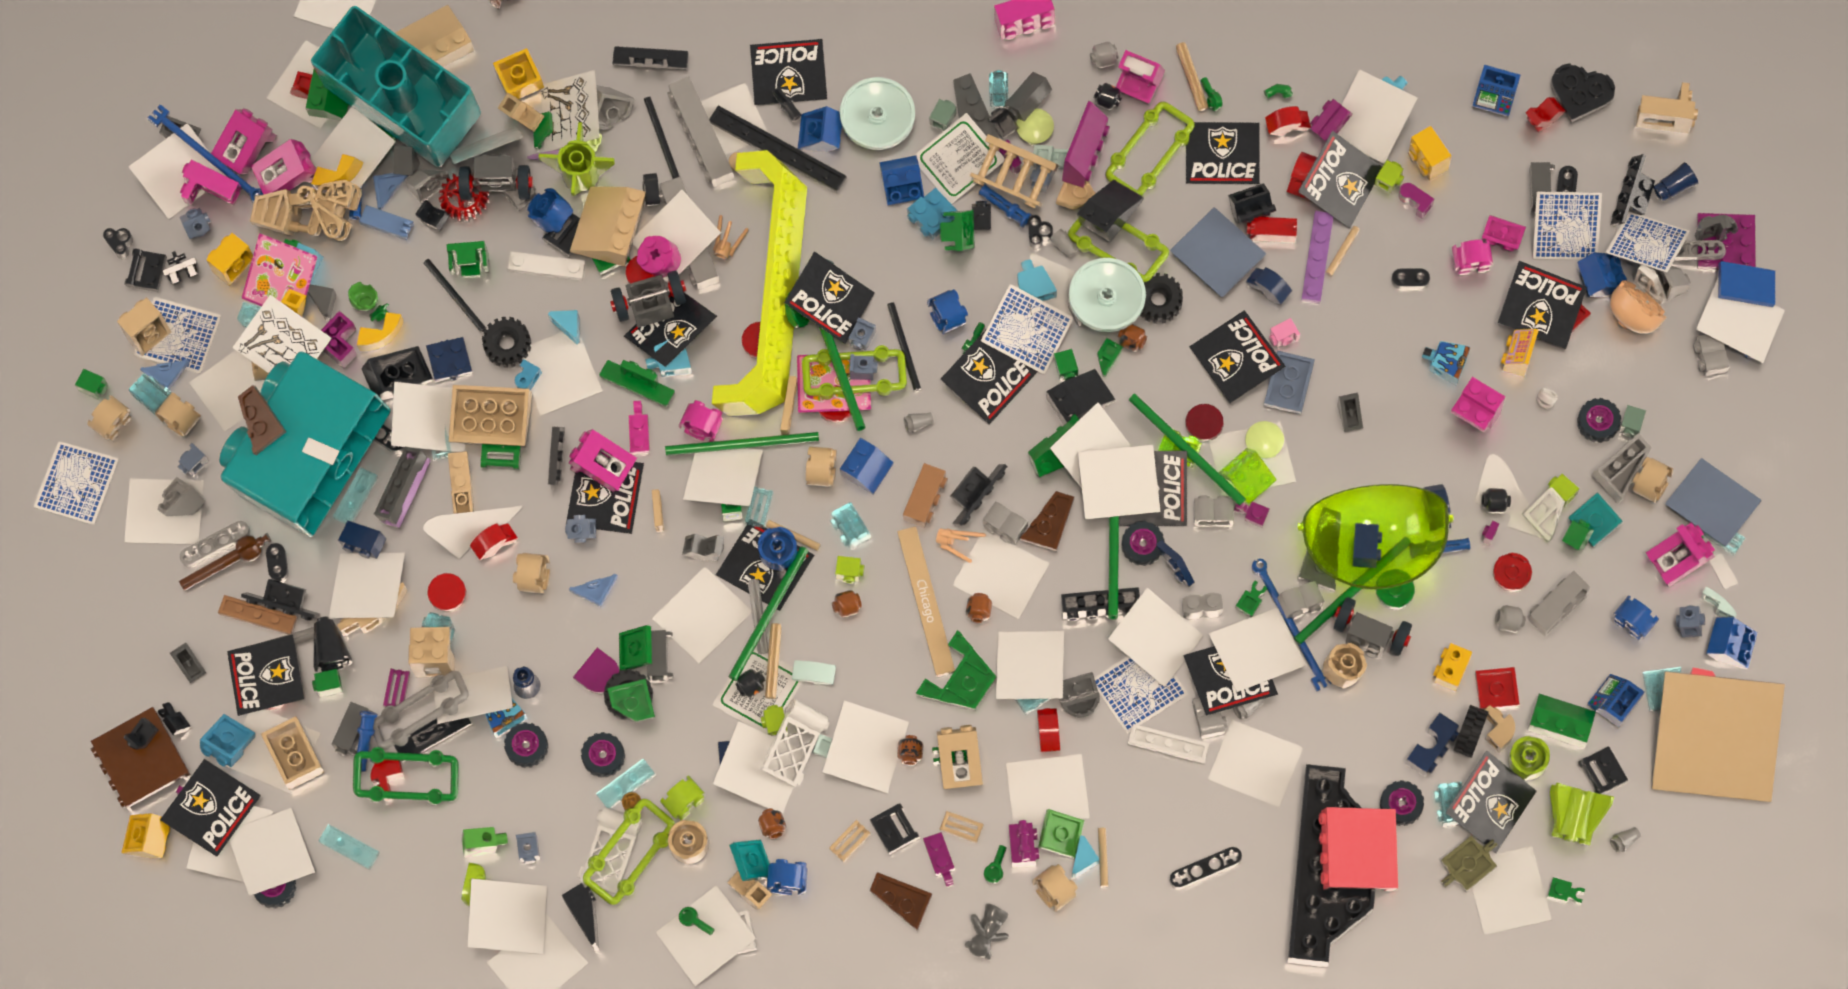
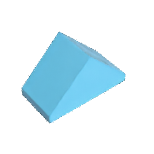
[548,310,580,344]
[1072,835,1100,878]

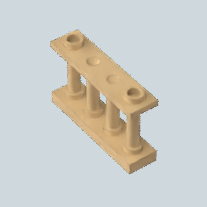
[970,134,1059,208]

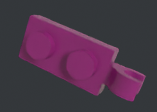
[923,832,955,887]

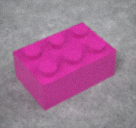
[994,0,1055,40]

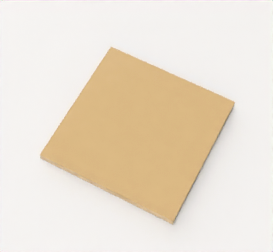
[1652,671,1785,802]

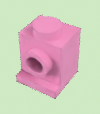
[1269,318,1300,347]

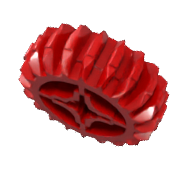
[438,173,490,222]

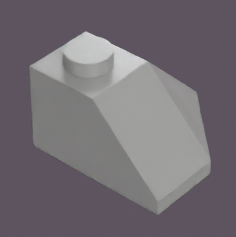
[596,85,635,130]
[405,169,450,203]
[1653,266,1690,301]
[157,477,205,516]

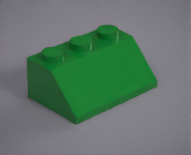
[306,69,349,120]
[1528,693,1596,748]

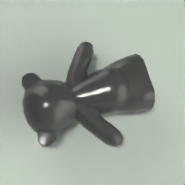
[965,904,1009,960]

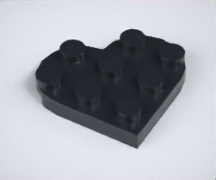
[1551,63,1615,122]

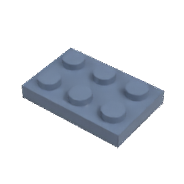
[1264,350,1315,415]

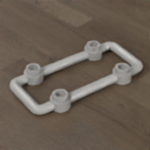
[373,671,469,750]

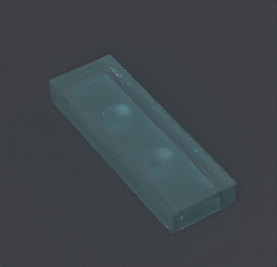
[333,467,378,524]
[596,759,655,809]
[319,824,380,870]

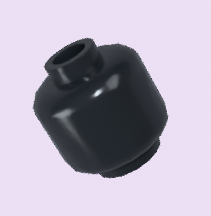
[1093,83,1122,110]
[1481,488,1511,514]
[735,669,766,698]

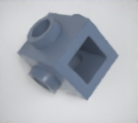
[179,208,211,239]
[565,515,596,543]
[1676,605,1705,637]

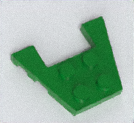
[916,630,997,710]

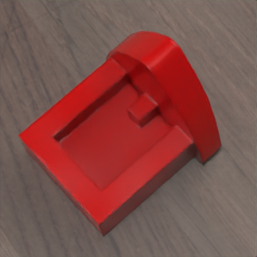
[290,71,312,99]

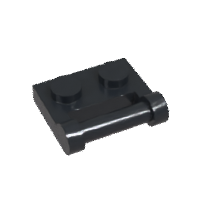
[542,213,580,257]
[124,248,167,292]
[1578,746,1628,794]
[870,803,920,855]

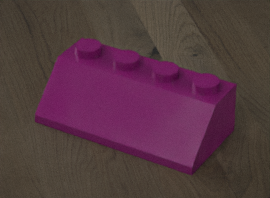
[1062,101,1110,188]

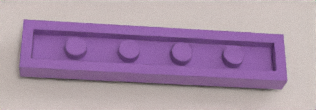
[1301,211,1333,304]

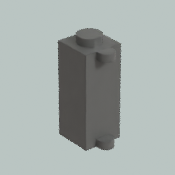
[1004,72,1052,121]
[1529,162,1555,212]
[647,630,674,683]
[332,702,373,756]

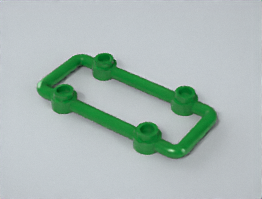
[353,747,459,805]

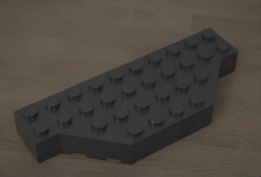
[1288,764,1375,967]

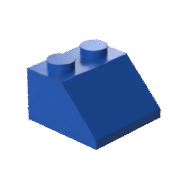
[797,106,842,152]
[840,438,894,495]

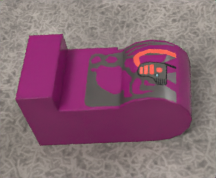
[1399,183,1434,219]

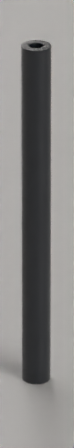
[644,97,680,179]
[423,259,486,333]
[887,302,921,392]

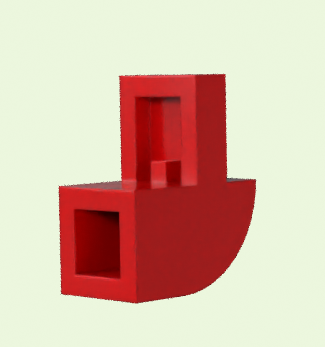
[1525,97,1566,132]
[1265,106,1311,136]
[1287,152,1317,198]
[470,523,518,560]
[1037,708,1060,752]
[370,760,404,801]

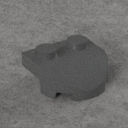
[1694,215,1739,241]
[1059,672,1100,718]

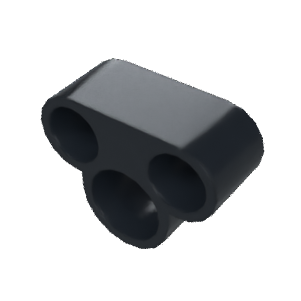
[642,173,660,206]
[1028,215,1053,249]
[103,228,133,259]

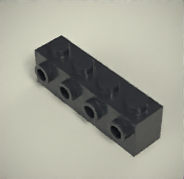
[1061,587,1140,621]

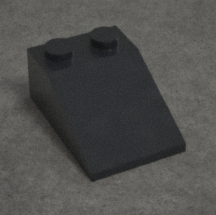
[1077,179,1144,242]
[361,346,433,400]
[1046,369,1116,425]
[561,883,599,953]

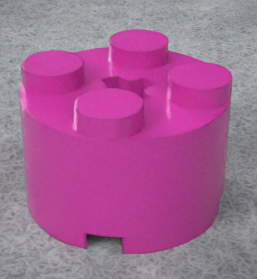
[637,236,681,278]
[1452,239,1493,275]
[679,400,723,442]

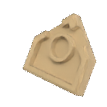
[1056,181,1096,210]

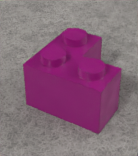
[321,311,357,369]

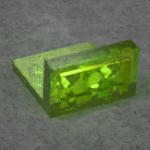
[1218,448,1276,504]

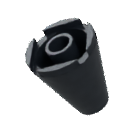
[313,616,353,672]

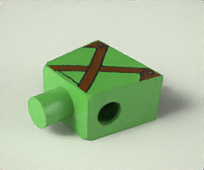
[461,827,508,858]

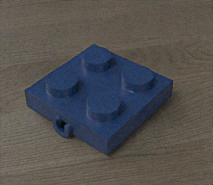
[426,337,472,383]

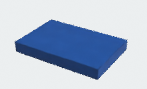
[1718,261,1775,307]

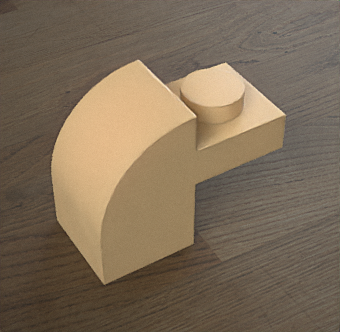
[498,92,544,132]
[1485,705,1515,753]
[727,871,772,909]

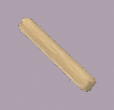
[1176,42,1208,111]
[765,623,781,699]

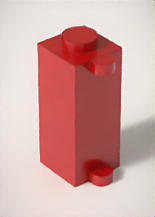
[1247,217,1297,243]

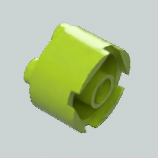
[1508,736,1550,780]
[660,775,705,821]

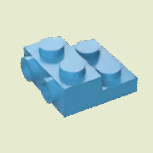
[907,187,958,240]
[200,714,255,767]

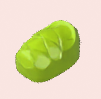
[461,862,486,906]

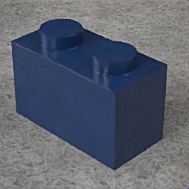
[338,520,387,559]
[1353,523,1382,568]

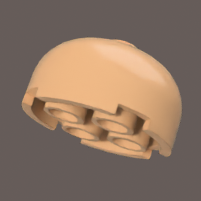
[1610,280,1667,334]

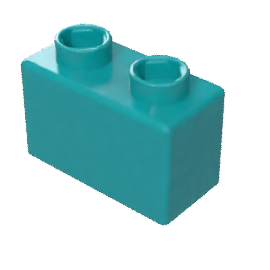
[311,6,481,167]
[219,351,391,537]

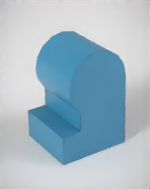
[515,359,542,390]

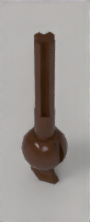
[179,533,272,591]

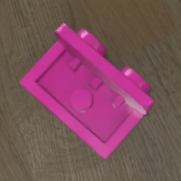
[1482,215,1526,251]

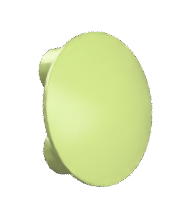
[1017,108,1054,145]
[1245,421,1284,458]

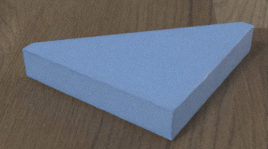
[373,173,409,210]
[140,359,190,390]
[569,574,618,607]

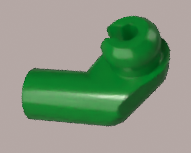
[1264,84,1293,99]

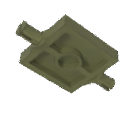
[1440,835,1498,892]

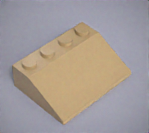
[395,5,474,67]
[570,186,646,267]
[448,385,532,446]

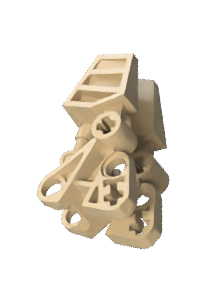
[250,180,362,241]

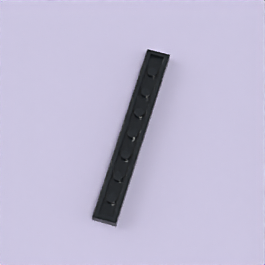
[709,105,847,193]

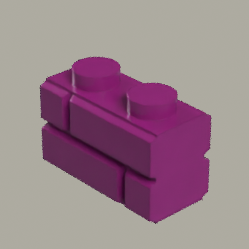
[1310,99,1353,141]

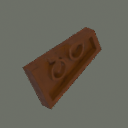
[238,385,286,455]
[1020,491,1074,552]
[870,872,932,931]

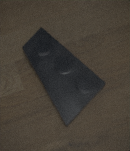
[548,426,565,485]

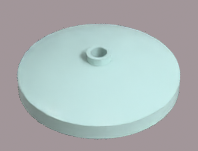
[840,77,915,150]
[1069,258,1146,332]

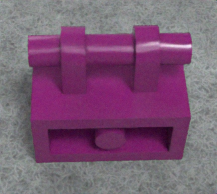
[1009,820,1039,867]

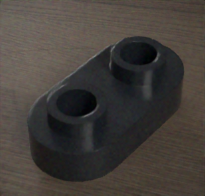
[1556,166,1578,192]
[1391,268,1430,289]
[266,543,289,582]

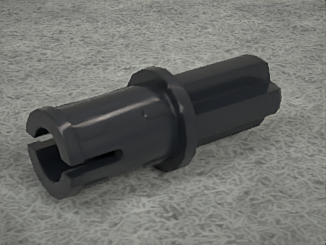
[772,87,802,122]

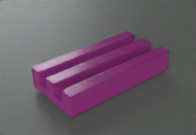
[383,668,410,707]

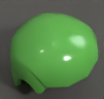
[348,282,378,311]

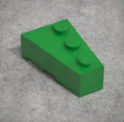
[1028,414,1079,477]

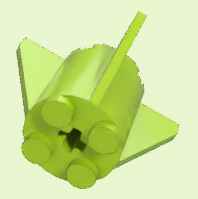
[538,122,615,196]
[1550,782,1614,846]

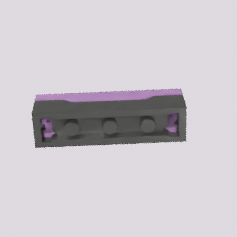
[374,446,431,528]

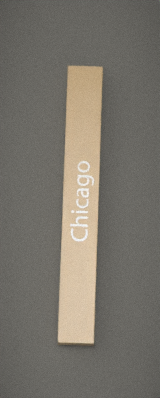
[897,526,955,677]

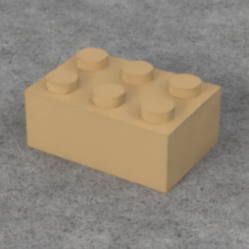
[117,297,171,356]
[261,716,324,790]

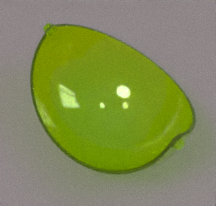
[1298,484,1454,589]

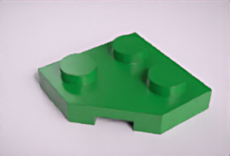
[607,679,655,722]

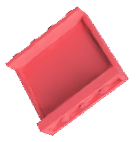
[1319,807,1398,891]

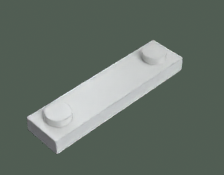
[507,251,586,281]
[1128,724,1209,764]

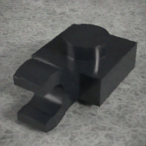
[158,702,191,736]

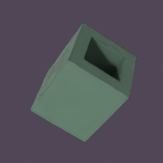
[929,99,957,131]
[1619,405,1646,438]

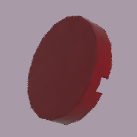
[1185,404,1224,442]

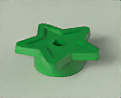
[369,303,389,322]

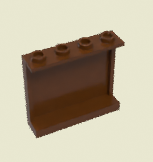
[90,707,191,812]

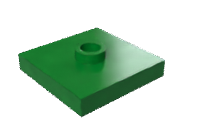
[619,625,652,671]

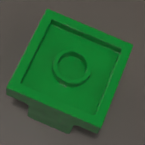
[940,210,975,251]
[446,241,489,277]

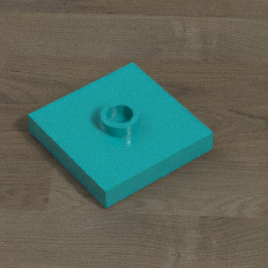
[1568,492,1623,547]
[729,840,770,882]

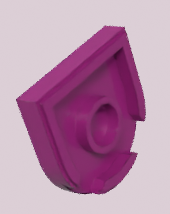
[573,647,620,694]

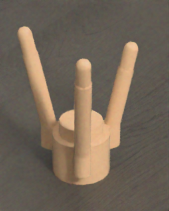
[713,215,749,259]
[936,528,986,563]

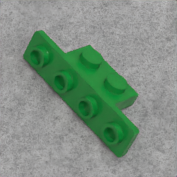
[599,359,675,407]

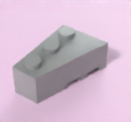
[1591,433,1652,503]
[1528,571,1590,636]

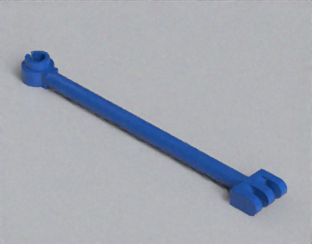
[147,104,263,203]
[1252,558,1332,691]

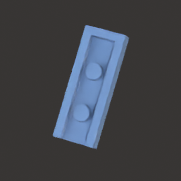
[359,205,414,240]

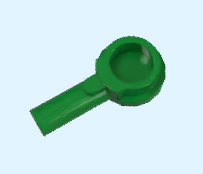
[1201,77,1223,111]
[961,322,985,354]
[984,845,1007,884]
[679,907,715,936]

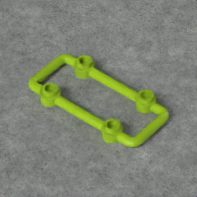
[1105,102,1195,196]
[1068,219,1169,282]
[802,345,907,400]
[583,799,675,905]

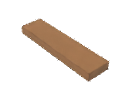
[218,595,298,635]

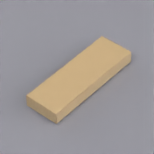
[780,376,798,435]

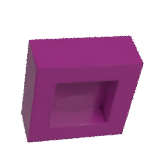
[1482,520,1499,546]

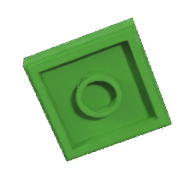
[1038,809,1084,859]

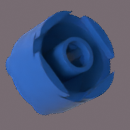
[527,188,573,232]
[927,289,968,334]
[758,527,798,571]
[1613,595,1659,641]
[766,859,808,895]

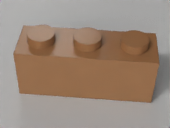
[903,463,948,528]

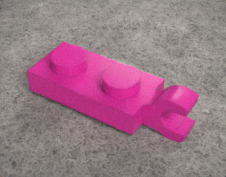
[629,401,650,454]

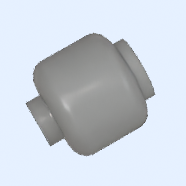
[1090,42,1119,68]
[1495,605,1526,632]

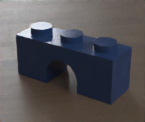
[1405,712,1459,777]

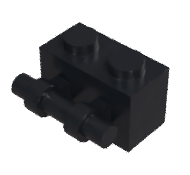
[1228,183,1276,223]

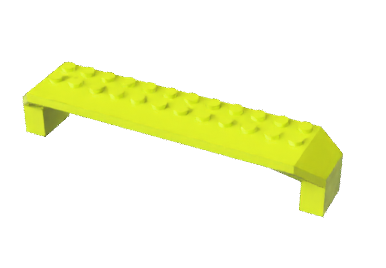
[712,150,807,416]

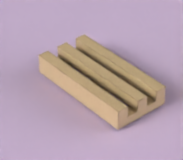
[652,489,664,532]
[940,811,984,844]
[829,820,871,862]

